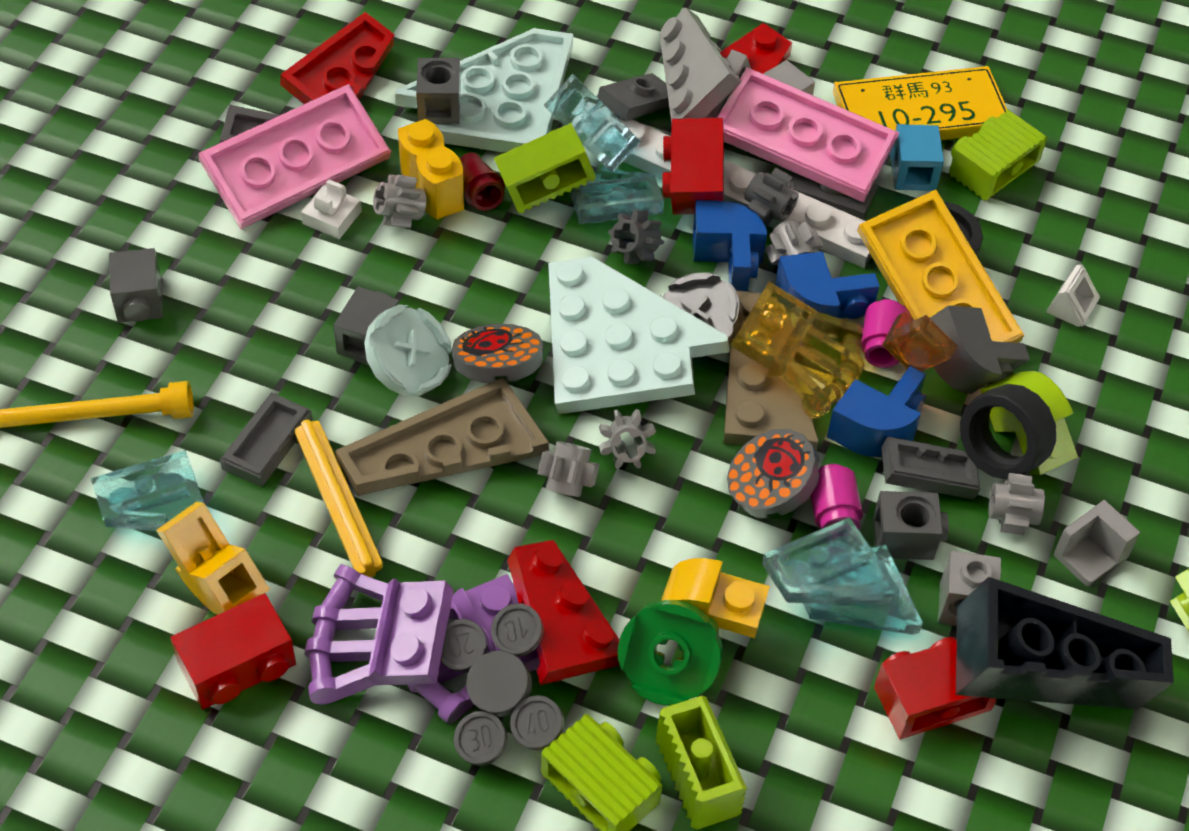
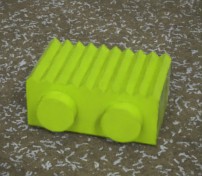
[949,109,1048,200]
[494,123,596,213]
[655,696,747,830]
[541,714,663,831]

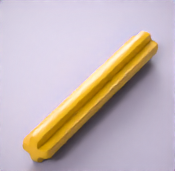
[295,419,383,577]

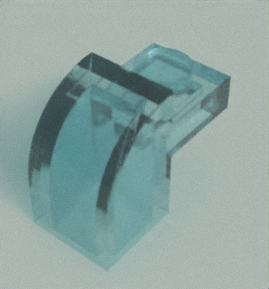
[544,74,641,172]

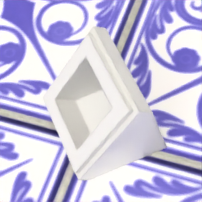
[1046,264,1100,327]

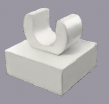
[301,179,362,239]

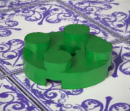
[618,600,723,706]

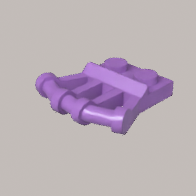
[304,564,454,705]
[407,574,540,725]

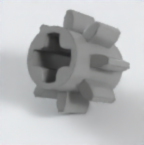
[373,175,426,228]
[765,220,823,267]
[599,409,656,469]
[537,441,600,497]
[989,473,1045,535]

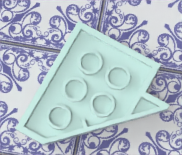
[395,28,573,152]
[548,256,730,415]

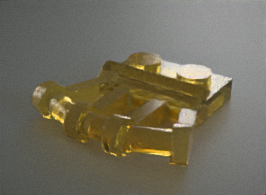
[730,281,865,419]

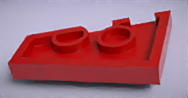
[280,12,395,104]
[507,540,620,685]

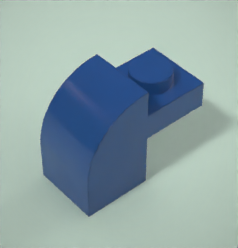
[693,200,767,292]
[775,251,879,334]
[827,366,927,457]

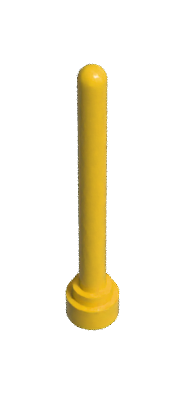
[0,381,194,428]

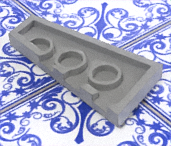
[659,8,742,123]

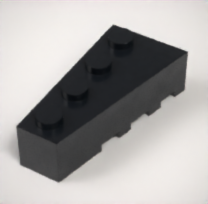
[956,577,1174,709]

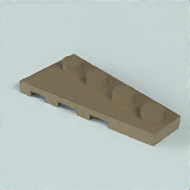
[723,291,818,450]
[335,377,549,496]

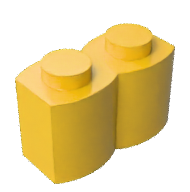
[398,119,464,220]

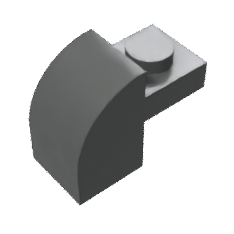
[918,305,1030,394]

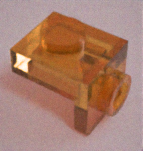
[882,312,957,372]

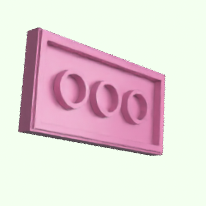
[717,67,899,203]
[198,84,391,229]

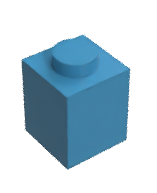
[890,124,944,191]

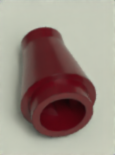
[460,153,505,211]

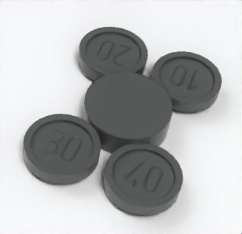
[440,604,564,766]

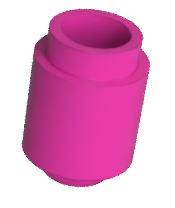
[861,299,910,368]
[810,464,863,538]

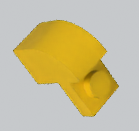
[156,501,270,615]
[661,558,770,638]

